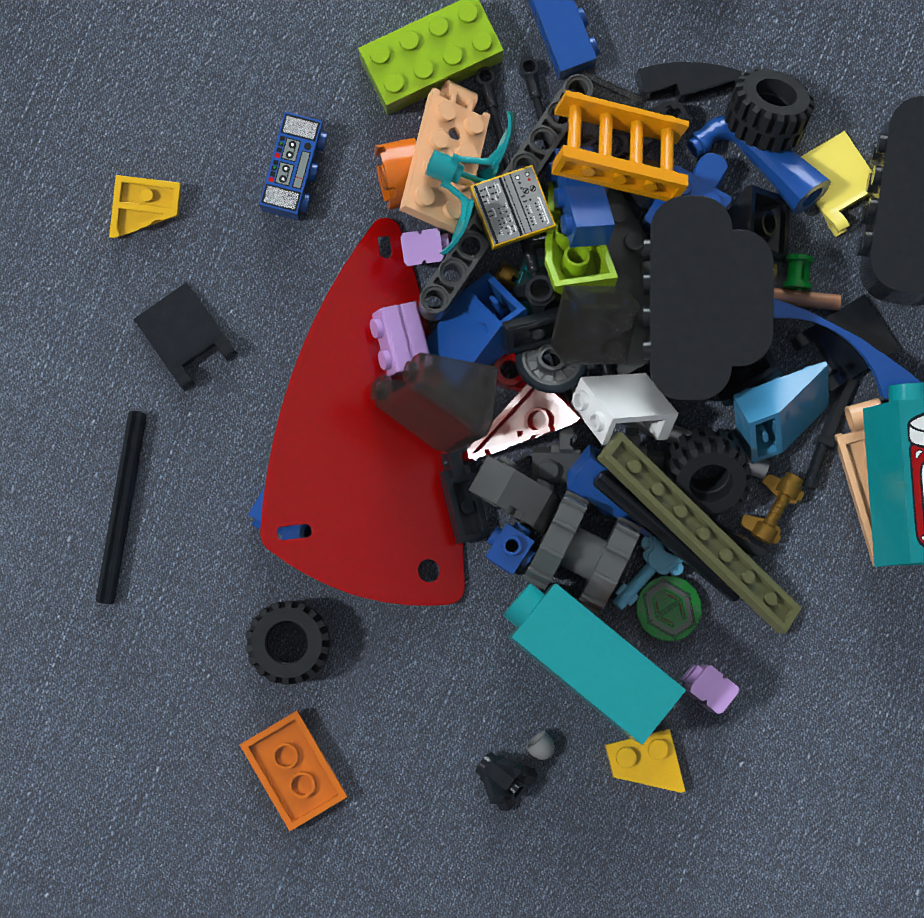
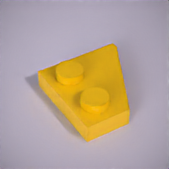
[109,175,182,238]
[605,729,686,793]

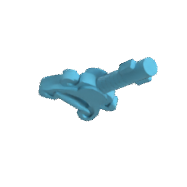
[612,536,684,611]

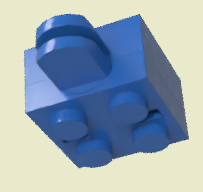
[641,153,732,234]

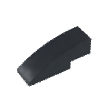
[635,62,742,103]

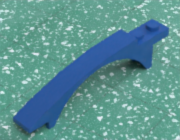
[774,298,922,399]

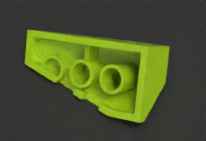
[544,181,618,302]

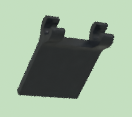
[133,282,238,391]
[790,294,900,392]

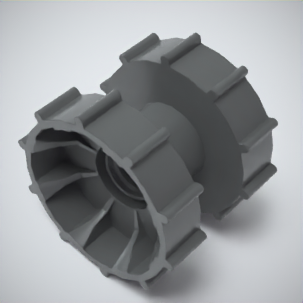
[523,490,642,617]

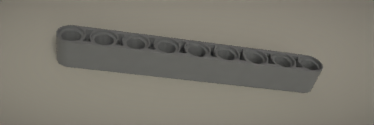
[418,74,593,321]

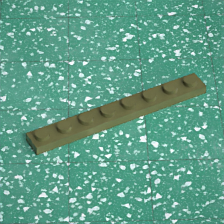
[597,432,802,634]

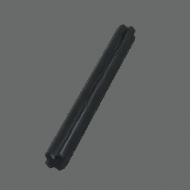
[96,410,147,605]
[593,470,740,602]

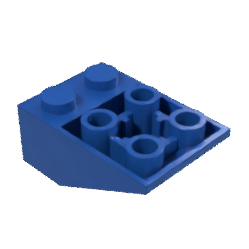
[426,272,528,390]

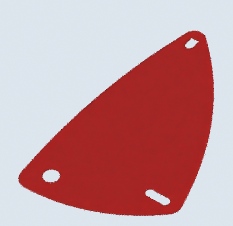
[260,217,465,606]

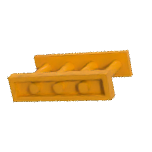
[551,90,689,201]

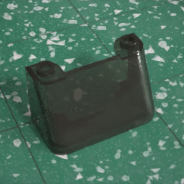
[371,352,498,452]

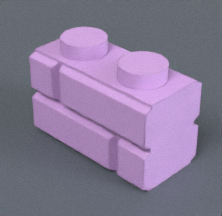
[400,228,452,266]
[370,301,433,378]
[681,664,739,714]

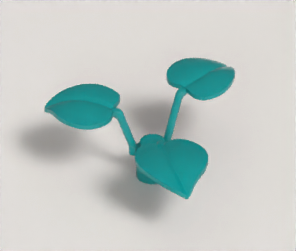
[424,111,516,255]

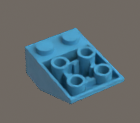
[733,361,829,464]

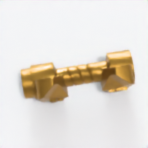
[740,472,804,545]

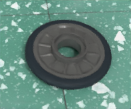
[515,337,587,393]

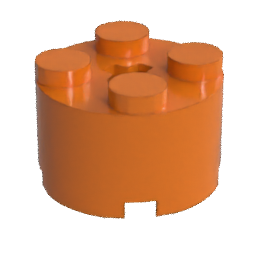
[374,137,417,210]

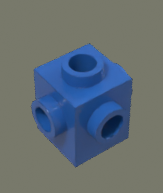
[485,522,536,575]

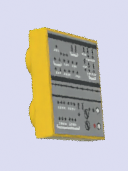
[469,165,556,250]

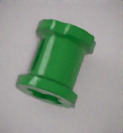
[782,254,815,291]

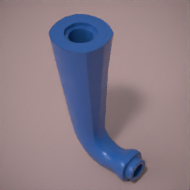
[687,115,831,215]

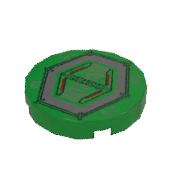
[636,576,701,641]

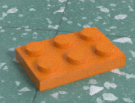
[240,710,348,831]

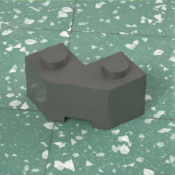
[469,456,561,534]

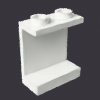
[571,373,679,445]

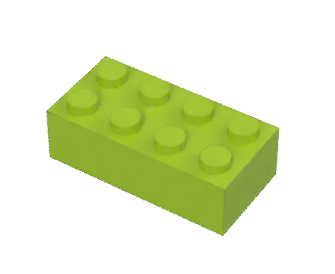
[358,0,504,116]

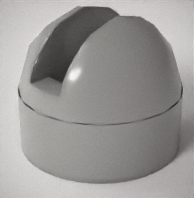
[526,731,555,760]

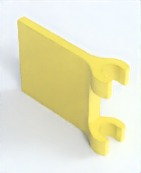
[801,131,872,238]

